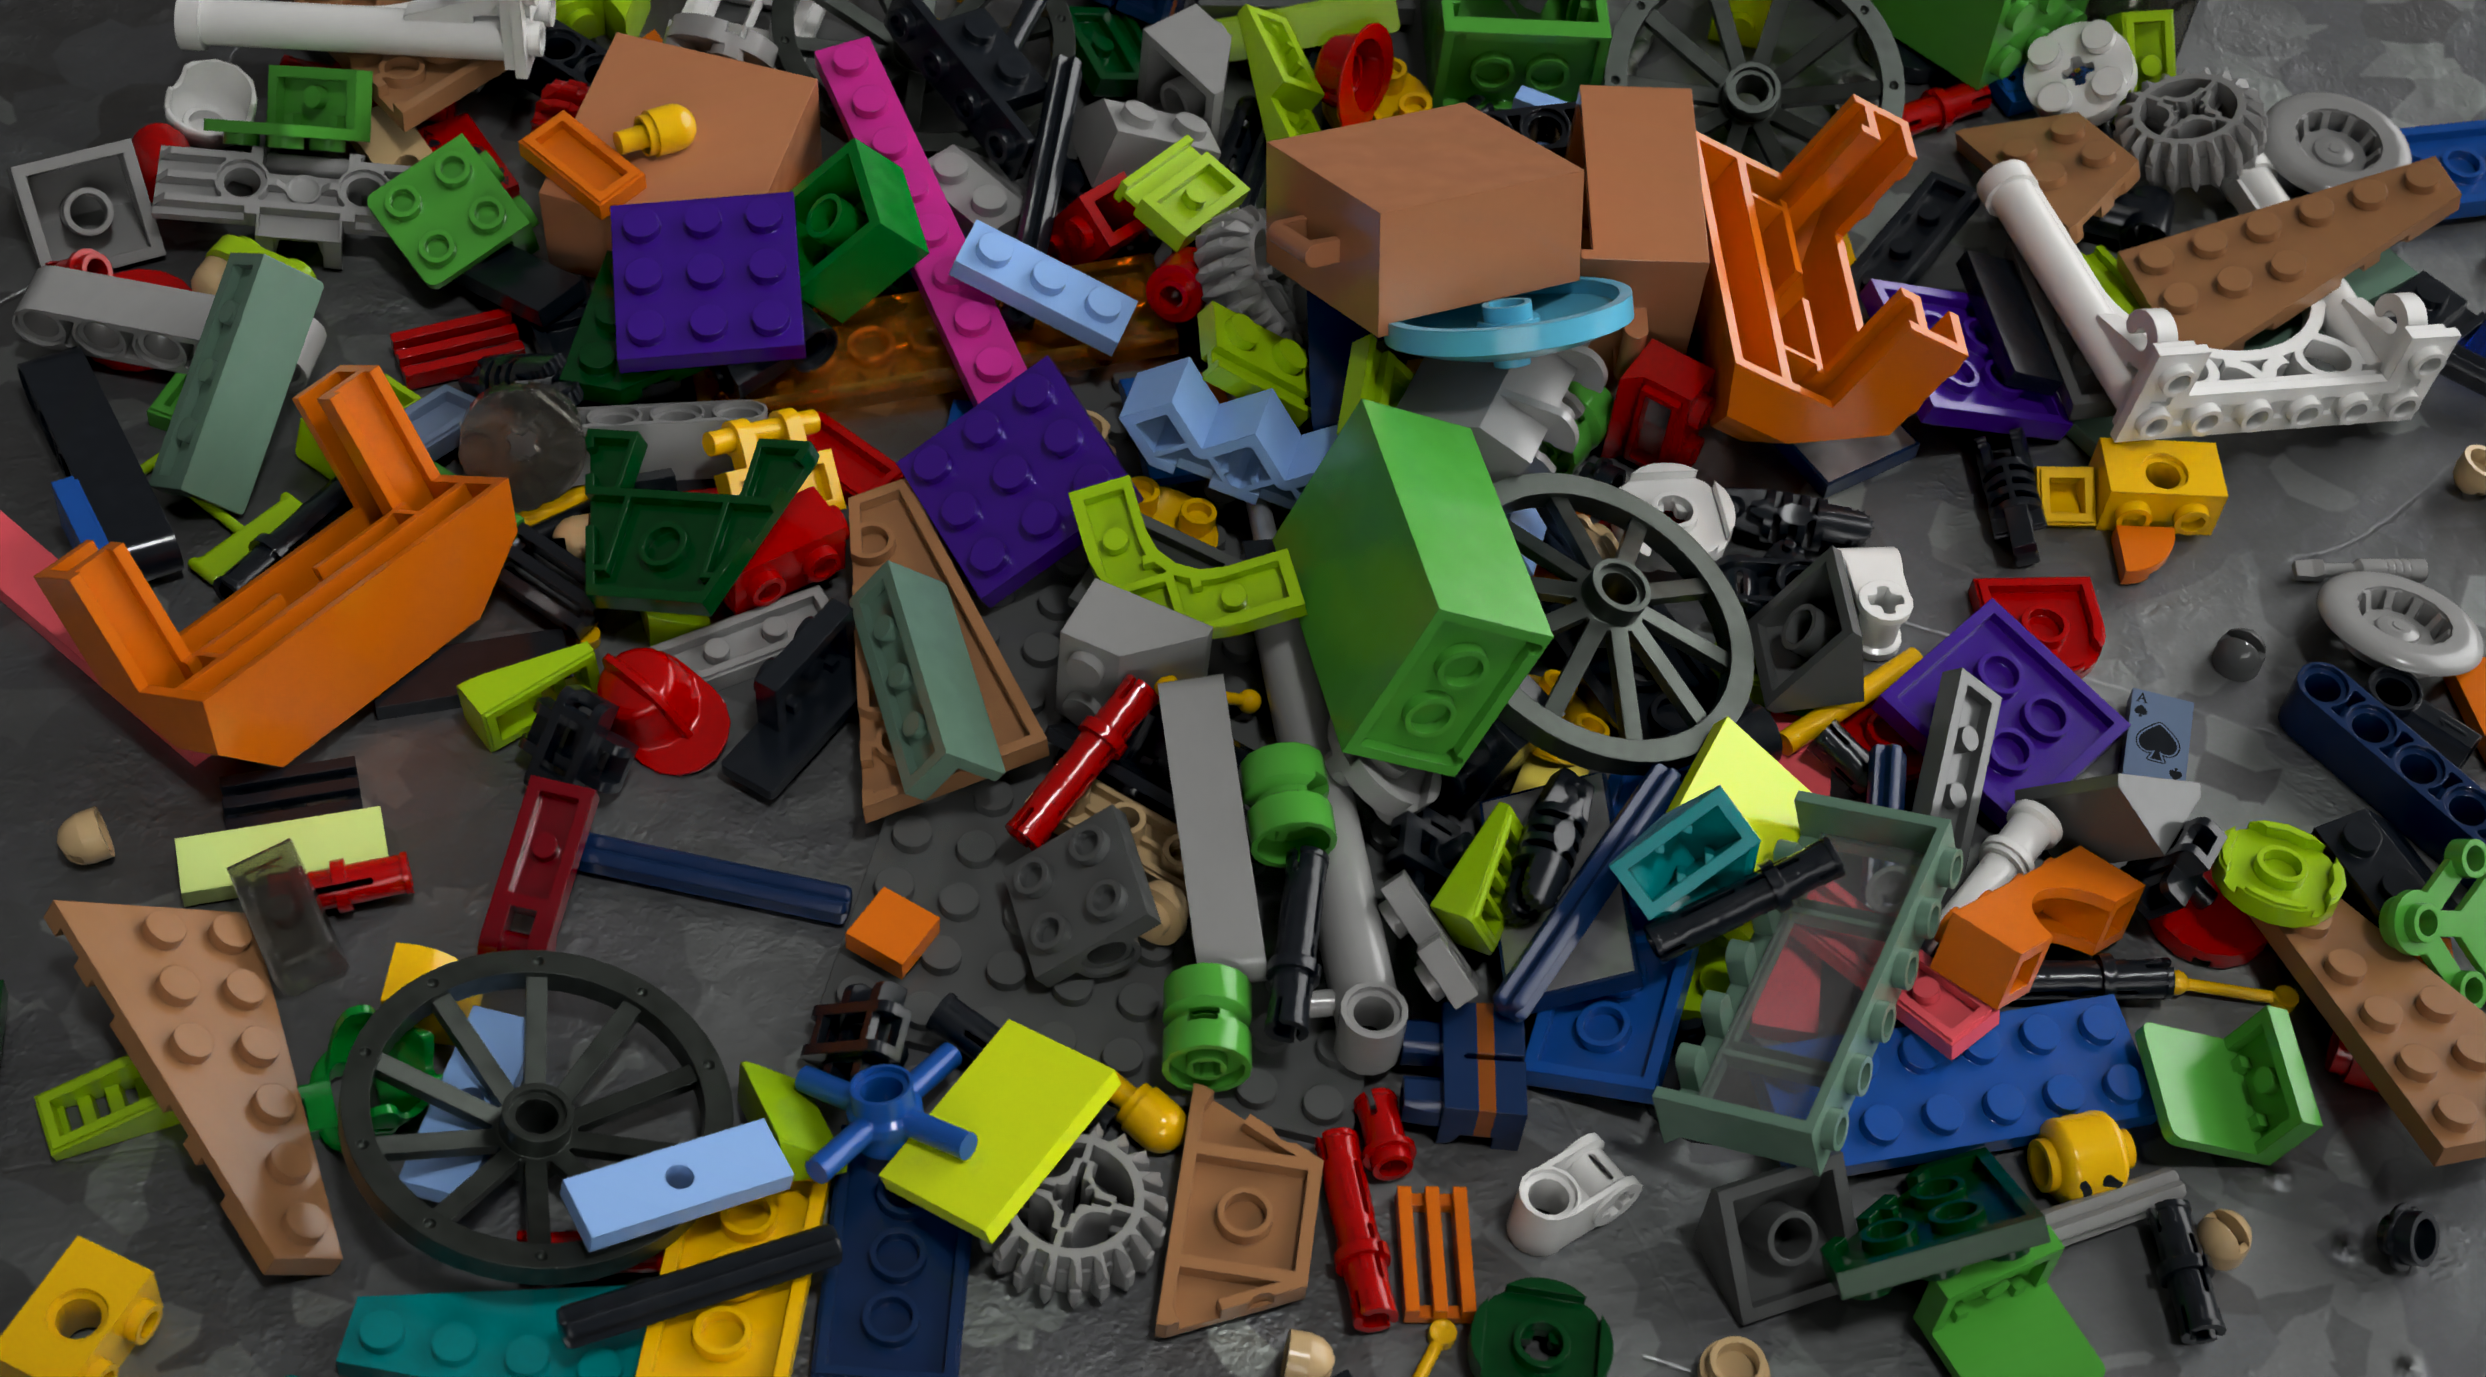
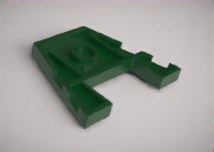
[585,428,820,616]

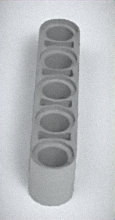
[12,265,327,393]
[459,400,768,489]
[1158,673,1268,983]

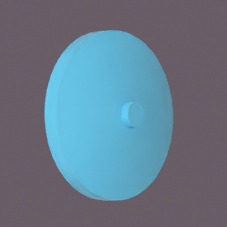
[1384,276,1635,369]

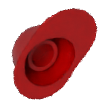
[1313,23,1394,127]
[595,648,731,776]

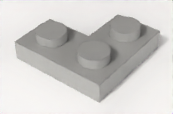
[1378,869,1479,1010]

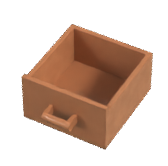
[538,32,822,279]
[1565,85,1710,397]
[1266,102,1584,338]

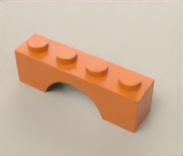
[1930,846,2146,1010]

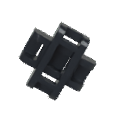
[518,684,639,794]
[1387,806,1475,924]
[2120,817,2228,921]
[800,981,913,1082]

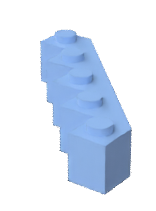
[1119,357,1547,576]

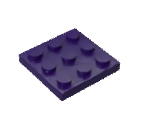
[610,191,806,373]
[1859,279,2073,441]
[896,355,1144,608]
[1871,598,2131,830]

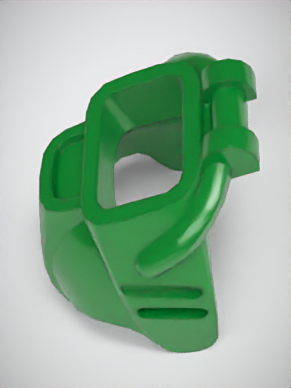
[297,1005,443,1152]

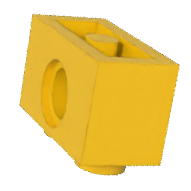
[2088,437,2229,535]
[0,1235,164,1377]

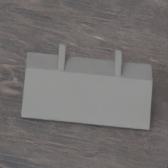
[1396,342,1608,483]

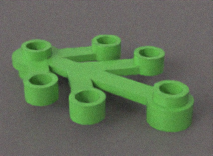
[2379,839,2486,1009]

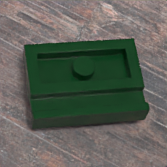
[1068,6,1143,98]

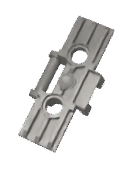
[151,145,411,269]

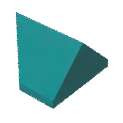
[1609,785,1761,921]

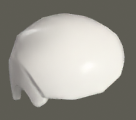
[163,59,258,150]

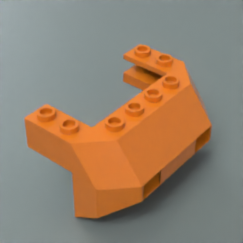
[1693,94,1969,444]
[33,365,518,767]

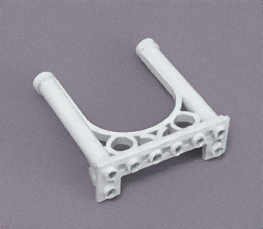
[174,0,556,79]
[1977,153,2462,442]

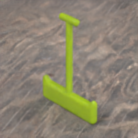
[140,452,303,585]

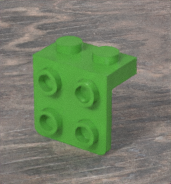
[204,65,373,152]
[367,133,540,289]
[2135,1005,2323,1166]
[1913,1225,2106,1377]

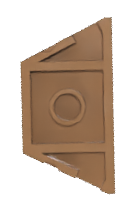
[1955,112,2140,244]
[1154,1083,1324,1338]

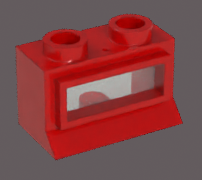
[1601,338,1716,467]

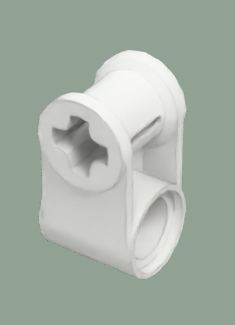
[1837,547,1913,662]
[1506,1133,1643,1257]

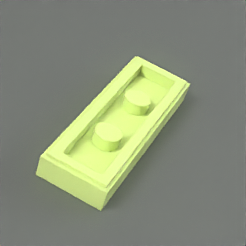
[175,806,388,907]

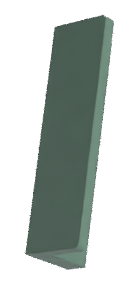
[149,253,324,514]
[849,560,1006,801]

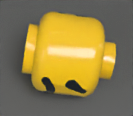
[2027,1110,2137,1204]

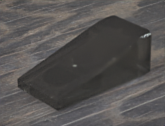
[227,838,350,997]

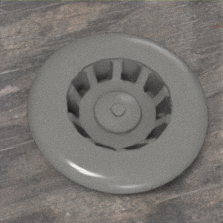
[2264,92,2412,193]
[2317,571,2484,679]

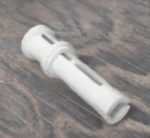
[1921,799,2063,955]

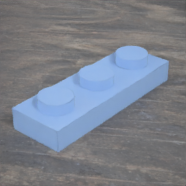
[948,219,1138,356]

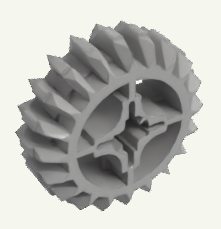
[2113,67,2268,194]
[1194,205,1309,350]
[979,1122,1168,1308]

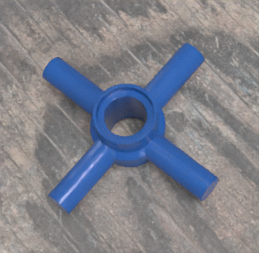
[795,1042,977,1184]

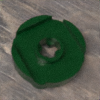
[1467,1277,1613,1377]

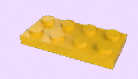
[635,1179,831,1377]

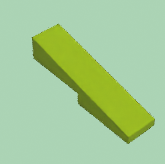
[1237,3,1325,142]

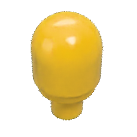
[613,103,697,157]
[1108,1071,1188,1154]

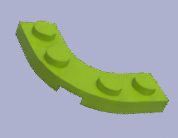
[1068,475,1307,639]

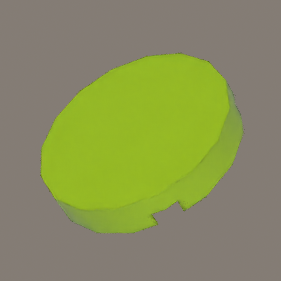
[2211,820,2346,928]

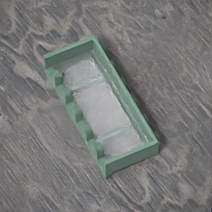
[1652,791,1963,1177]

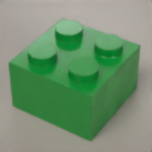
[789,138,929,323]

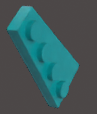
[336,1285,647,1377]

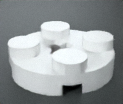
[2023,19,2138,126]
[1611,463,1736,572]

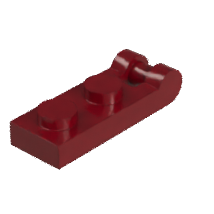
[477,775,600,955]

